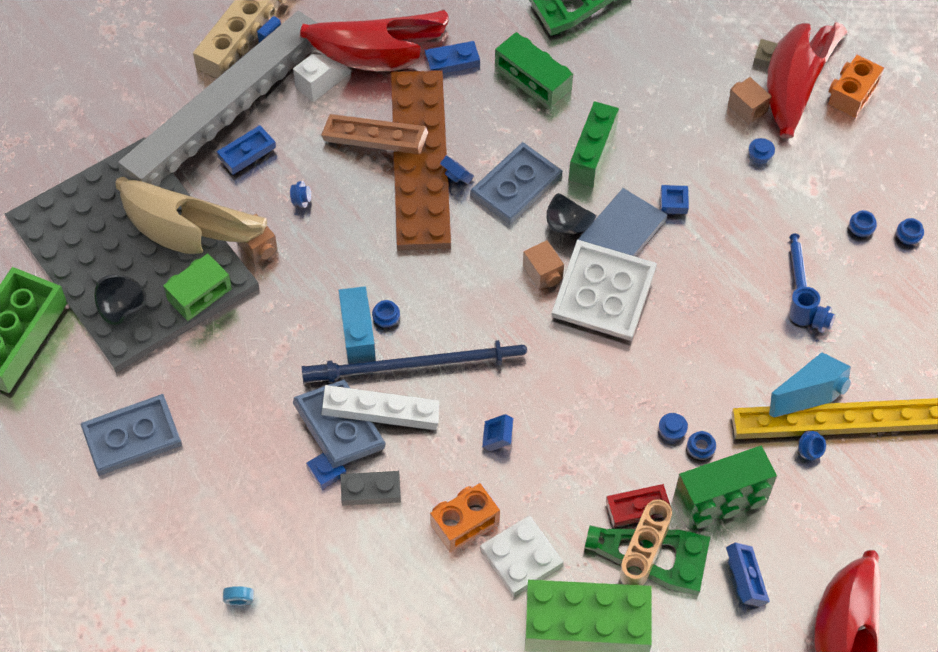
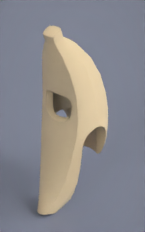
[116,177,267,254]

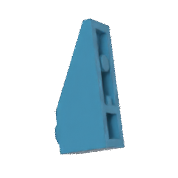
[338,286,376,364]
[769,352,851,417]

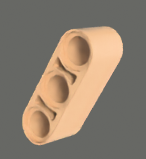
[620,500,672,585]

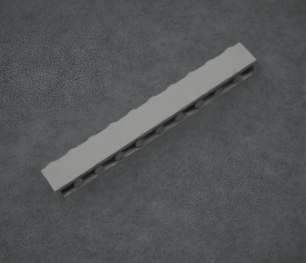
[118,10,317,186]

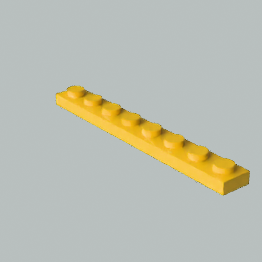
[731,398,938,439]

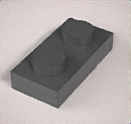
[340,471,401,506]

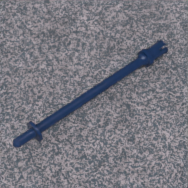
[301,340,528,384]

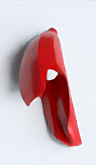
[300,9,449,71]
[767,22,848,139]
[815,550,881,652]

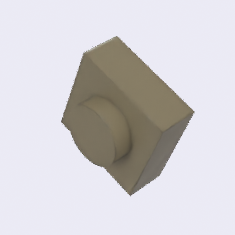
[753,39,778,68]

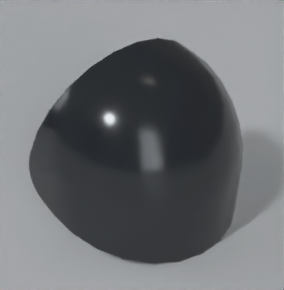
[546,193,597,234]
[94,274,146,325]

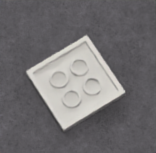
[552,240,657,341]

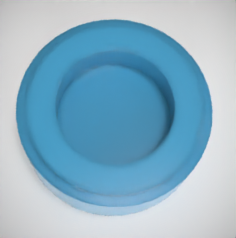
[223,586,254,606]

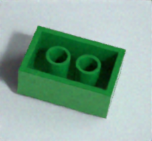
[673,445,777,529]

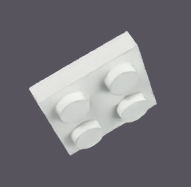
[480,515,564,597]

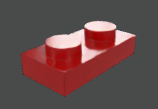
[606,484,672,527]

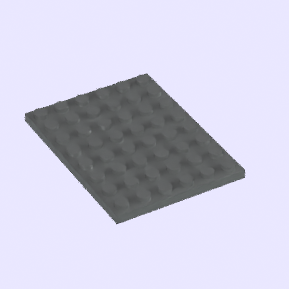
[4,137,259,373]

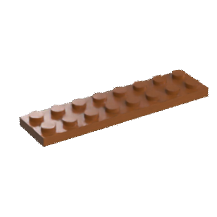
[391,70,451,251]

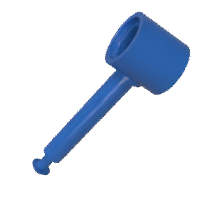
[789,233,821,326]

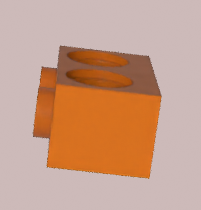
[828,54,884,118]
[430,483,500,552]

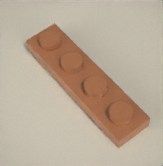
[321,114,428,154]

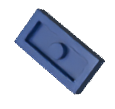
[425,41,480,74]
[217,125,276,174]
[726,542,770,607]

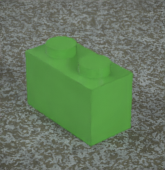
[163,254,232,321]

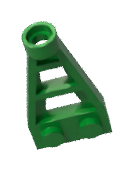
[529,0,614,35]
[584,525,710,596]

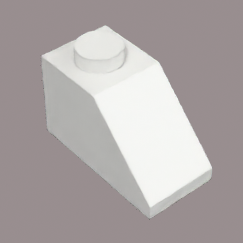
[293,54,350,102]

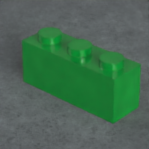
[495,32,573,107]
[568,101,619,188]

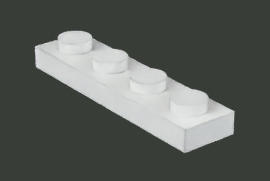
[321,385,439,430]

